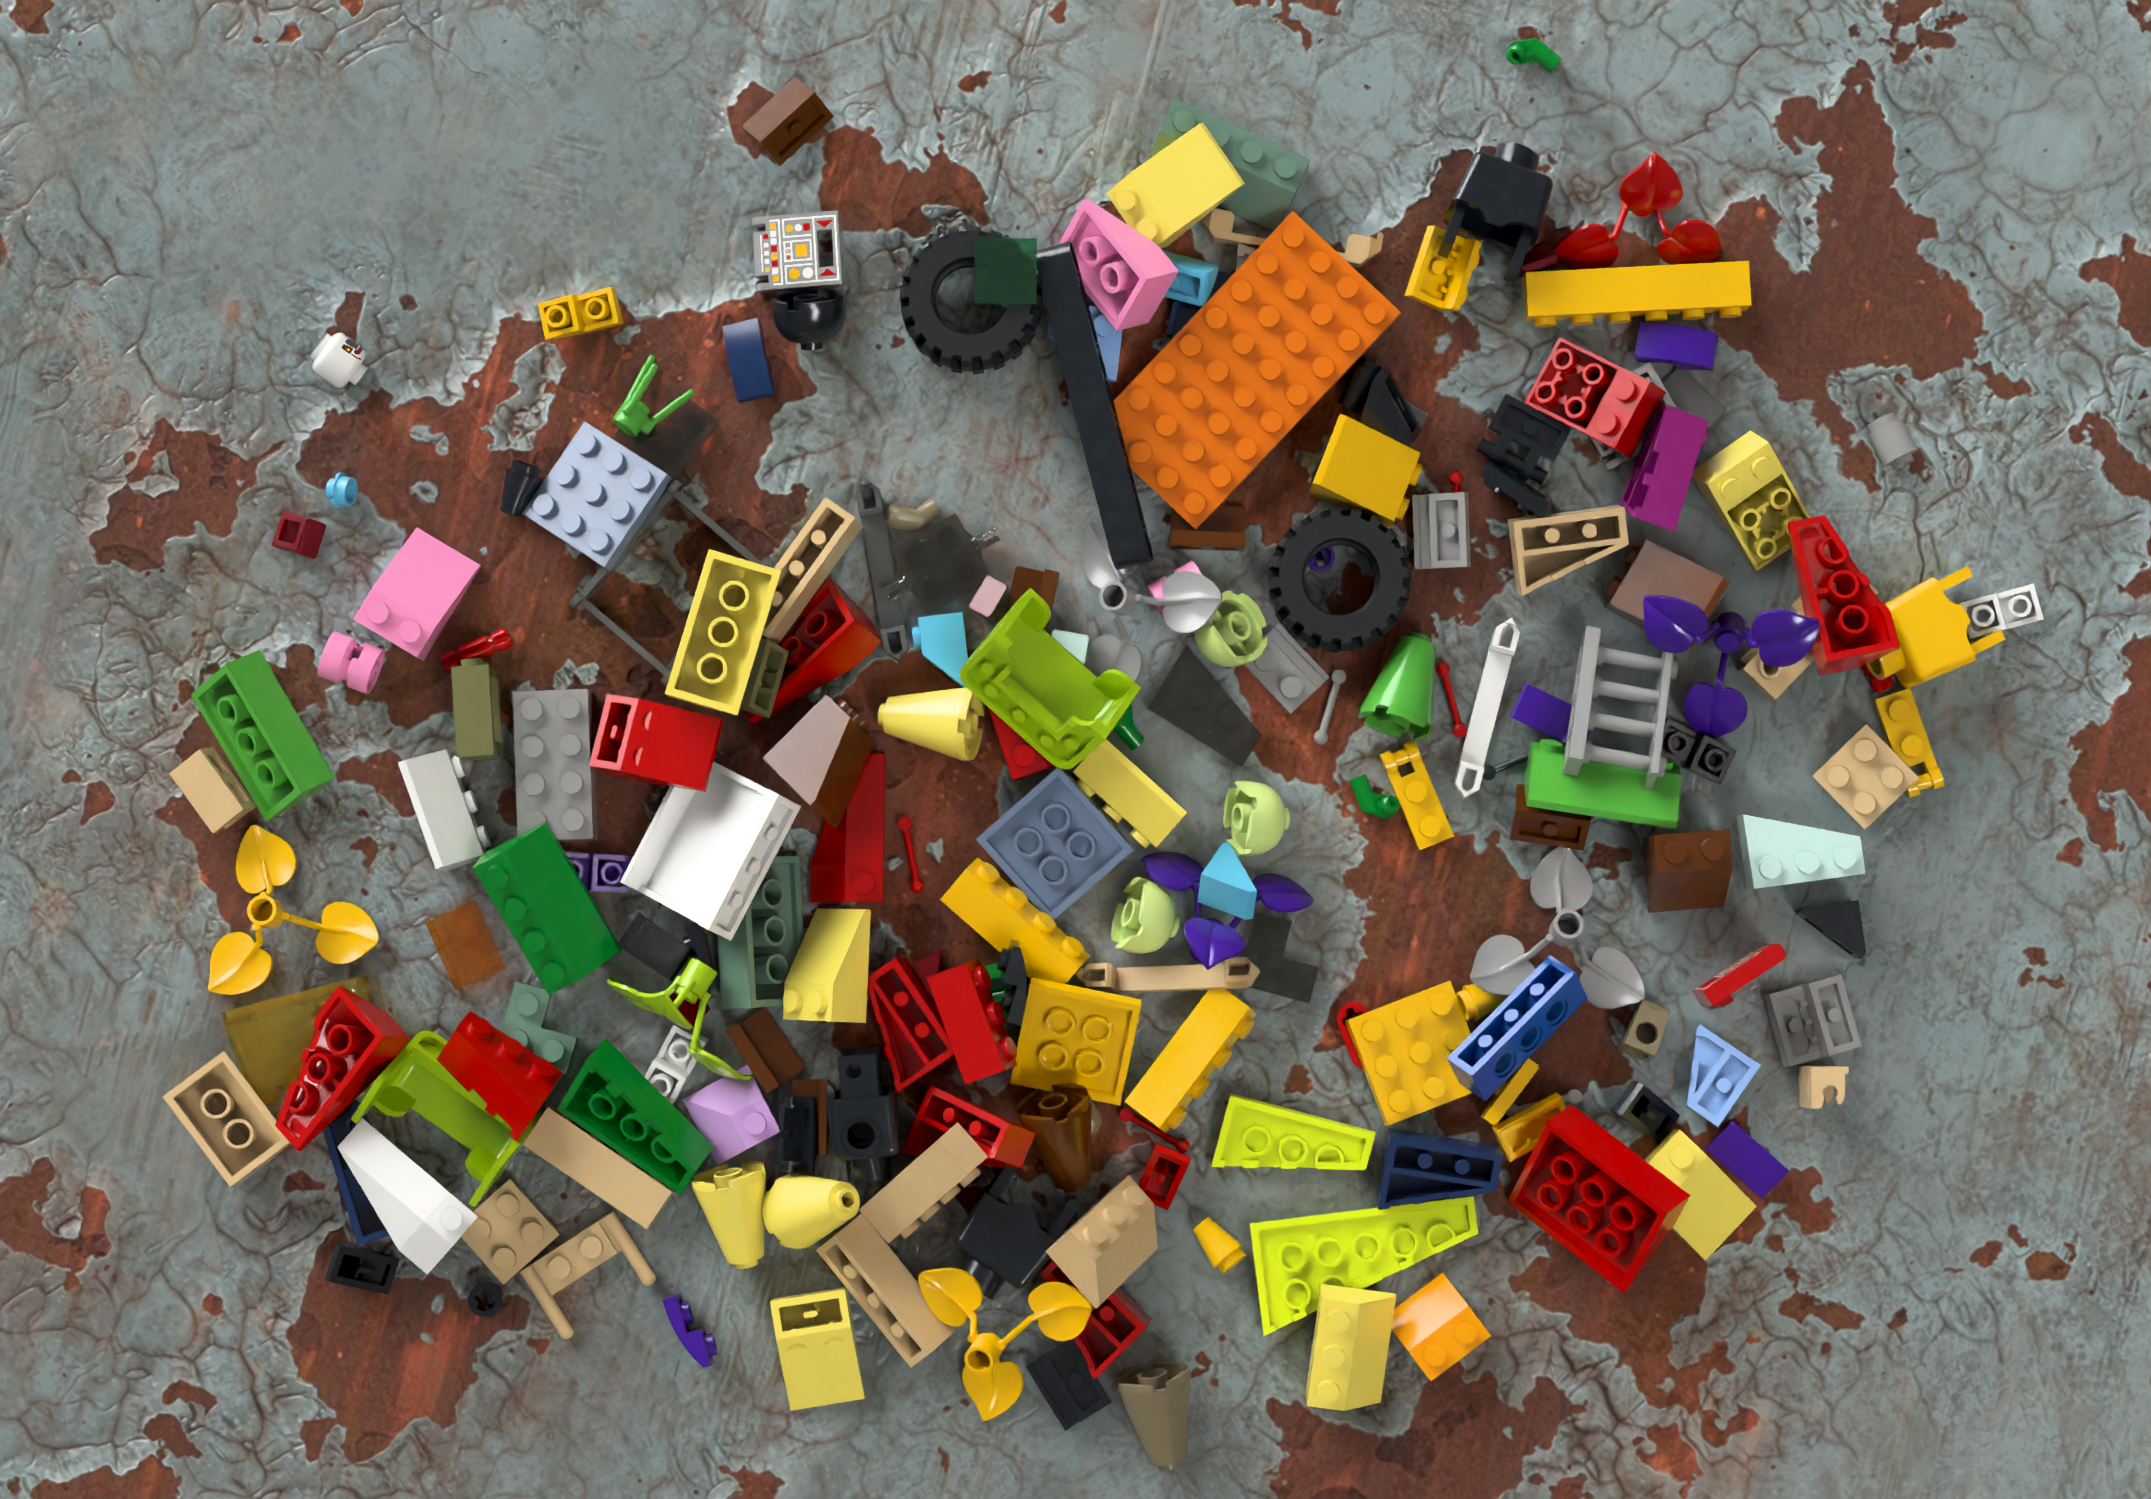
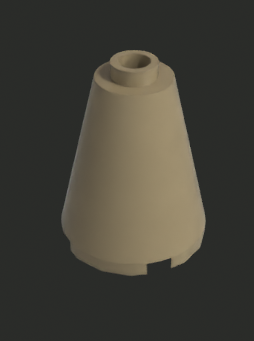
[1116,1361,1191,1471]

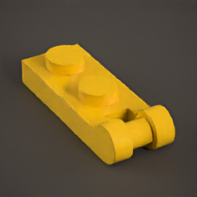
[1873,688,1945,798]
[1379,740,1454,851]

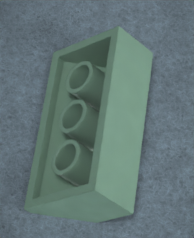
[1148,98,1310,232]
[717,856,804,1010]

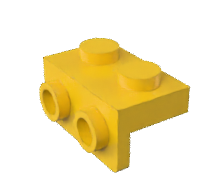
[1404,226,1482,311]

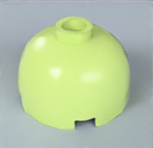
[1193,591,1267,667]
[1223,781,1290,856]
[1111,877,1180,954]

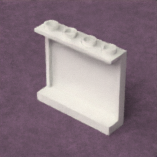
[620,762,801,941]

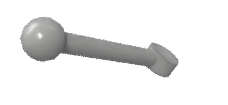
[1313,669,1346,745]
[1506,1089,1582,1117]

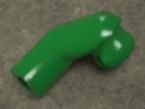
[1506,38,1562,73]
[1113,704,1145,750]
[1349,774,1400,819]

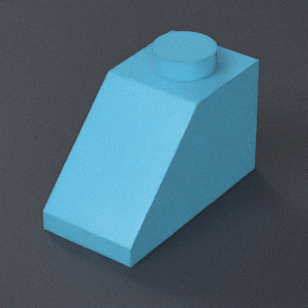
[912,612,969,688]

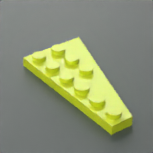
[1249,1196,1478,1336]

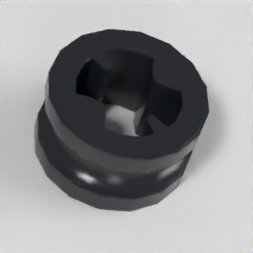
[468,1282,504,1317]

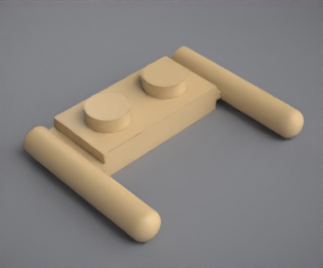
[520,1211,656,1339]

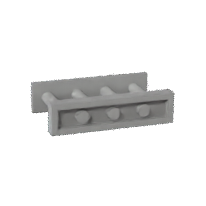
[1562,626,1679,790]

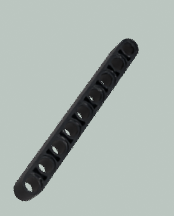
[1034,241,1153,570]

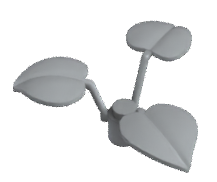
[1082,522,1222,682]
[1470,847,1645,1009]

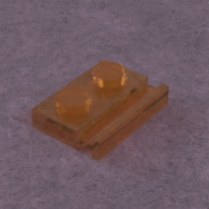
[425,900,506,991]

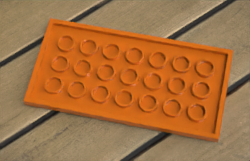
[1114,211,1401,531]

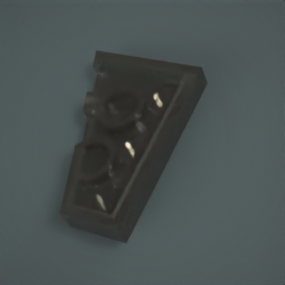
[1147,645,1262,768]

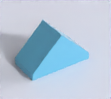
[1197,842,1257,920]

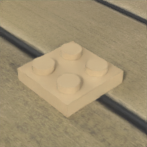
[1812,724,1920,830]
[461,1178,561,1285]

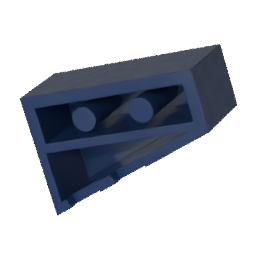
[1376,1128,1503,1210]

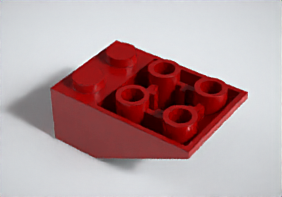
[1524,337,1666,458]
[589,694,724,792]

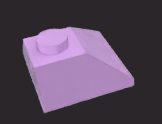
[682,1065,781,1166]

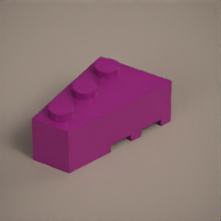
[1619,402,1709,532]

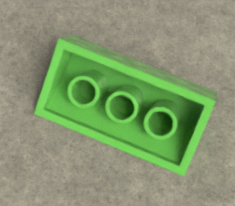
[191,650,335,822]
[1523,739,1682,829]

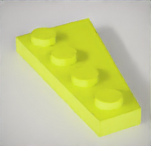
[1211,1093,1376,1170]

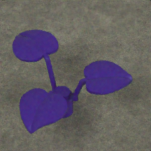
[1643,595,1820,739]
[1140,852,1314,970]

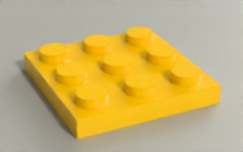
[1010,977,1142,1106]
[1345,981,1472,1126]

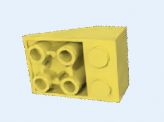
[1692,430,1811,571]
[770,1287,865,1411]

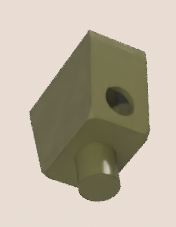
[740,639,789,718]

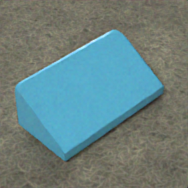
[1162,250,1219,307]

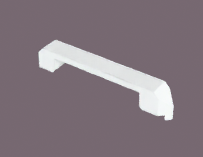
[1454,618,1520,799]

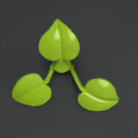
[606,958,753,1080]

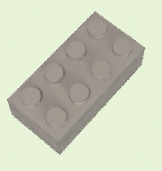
[513,689,598,842]

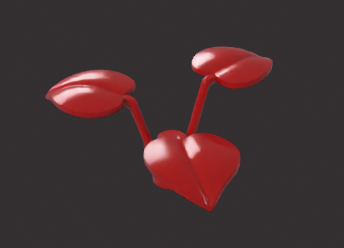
[1553,152,1723,270]

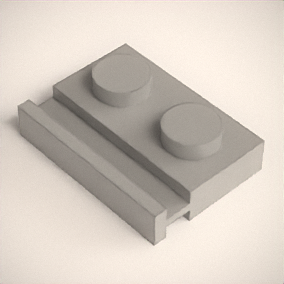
[1412,492,1471,570]
[1243,623,1330,715]

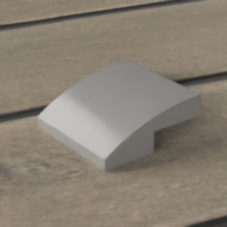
[1763,974,1862,1068]

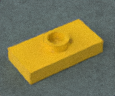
[1480,1058,1539,1126]
[1492,1092,1566,1162]

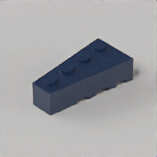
[323,1098,390,1246]

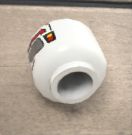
[310,333,368,388]

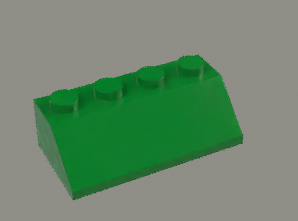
[472,821,622,995]

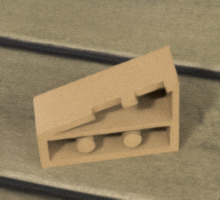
[1508,505,1629,596]

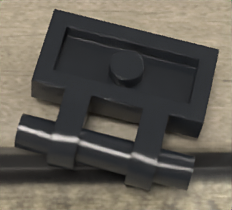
[1476,394,1572,485]

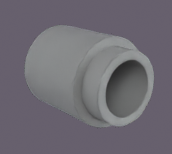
[1867,412,1918,470]

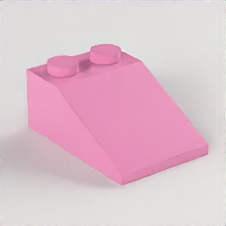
[1059,199,1179,331]
[353,528,481,661]

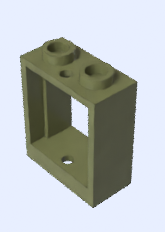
[451,658,504,761]

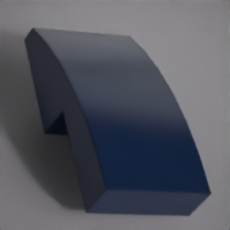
[723,318,775,404]

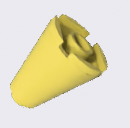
[878,687,985,761]
[691,1160,766,1269]
[762,1173,860,1249]

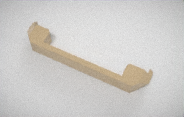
[1200,208,1384,268]
[1075,957,1260,994]

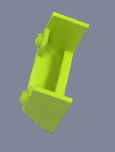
[351,1031,541,1207]

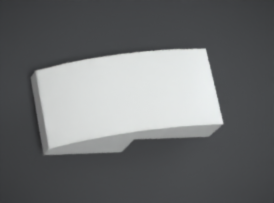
[1960,584,2044,639]
[645,1024,709,1105]

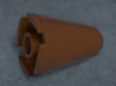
[1017,1083,1092,1193]

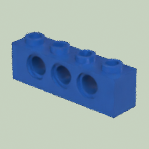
[1447,955,1588,1101]

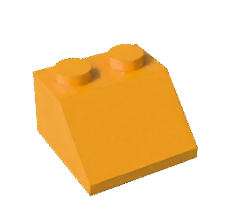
[1391,1273,1491,1381]

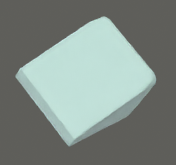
[1051,629,1089,665]

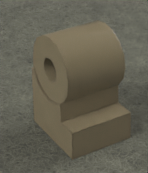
[1617,999,1670,1063]

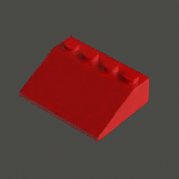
[1507,1104,1691,1293]

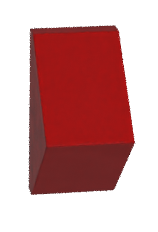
[1138,1142,1191,1210]

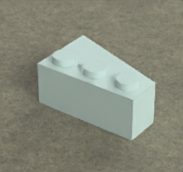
[1736,814,1866,890]

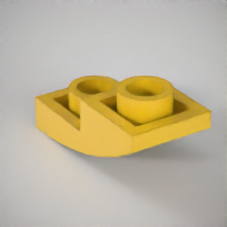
[538,287,624,340]

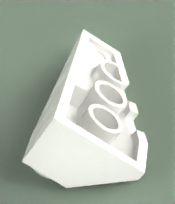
[337,1118,478,1275]

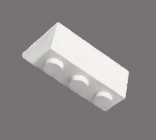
[398,749,491,871]

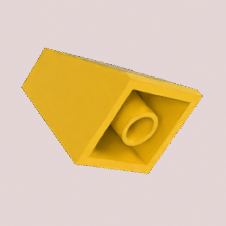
[1308,414,1423,527]

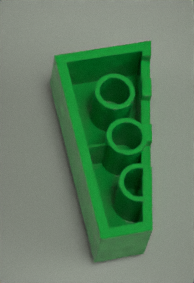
[557,1038,714,1195]

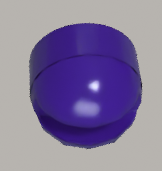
[1307,546,1335,572]

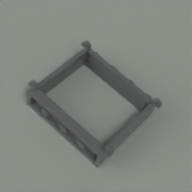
[569,479,773,687]

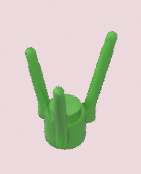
[612,355,695,437]

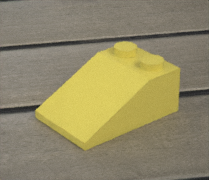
[1106,122,1245,249]
[783,908,871,1023]
[1644,1128,1757,1261]

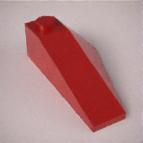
[1787,515,1900,676]
[743,578,882,724]
[810,754,886,903]
[275,986,410,1151]

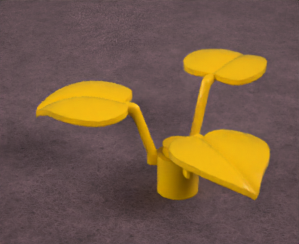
[208,825,379,995]
[918,1268,1093,1421]

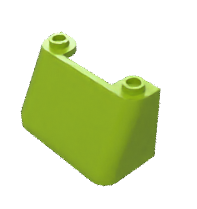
[960,588,1141,769]

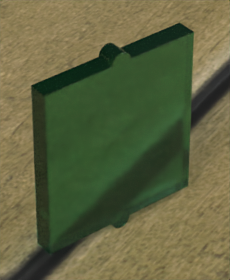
[974,235,1037,308]

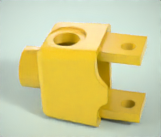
[1866,566,2006,688]

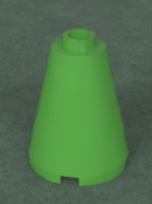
[1358,632,1436,740]

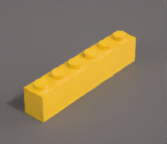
[1522,261,1752,328]

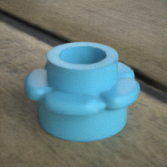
[326,472,358,509]

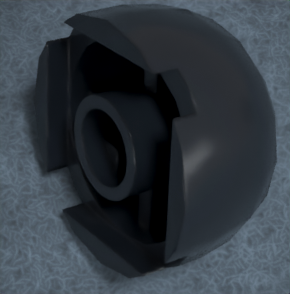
[771,290,846,350]

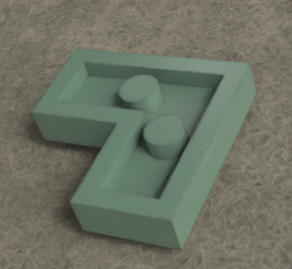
[501,981,578,1074]

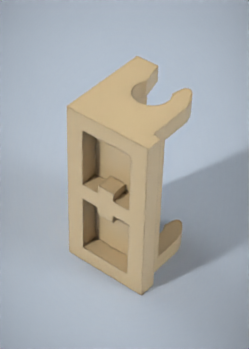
[169,747,257,833]
[1798,1066,1849,1109]

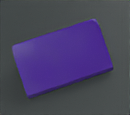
[1705,1121,1789,1199]

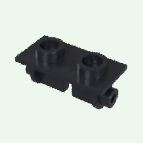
[777,1096,817,1173]

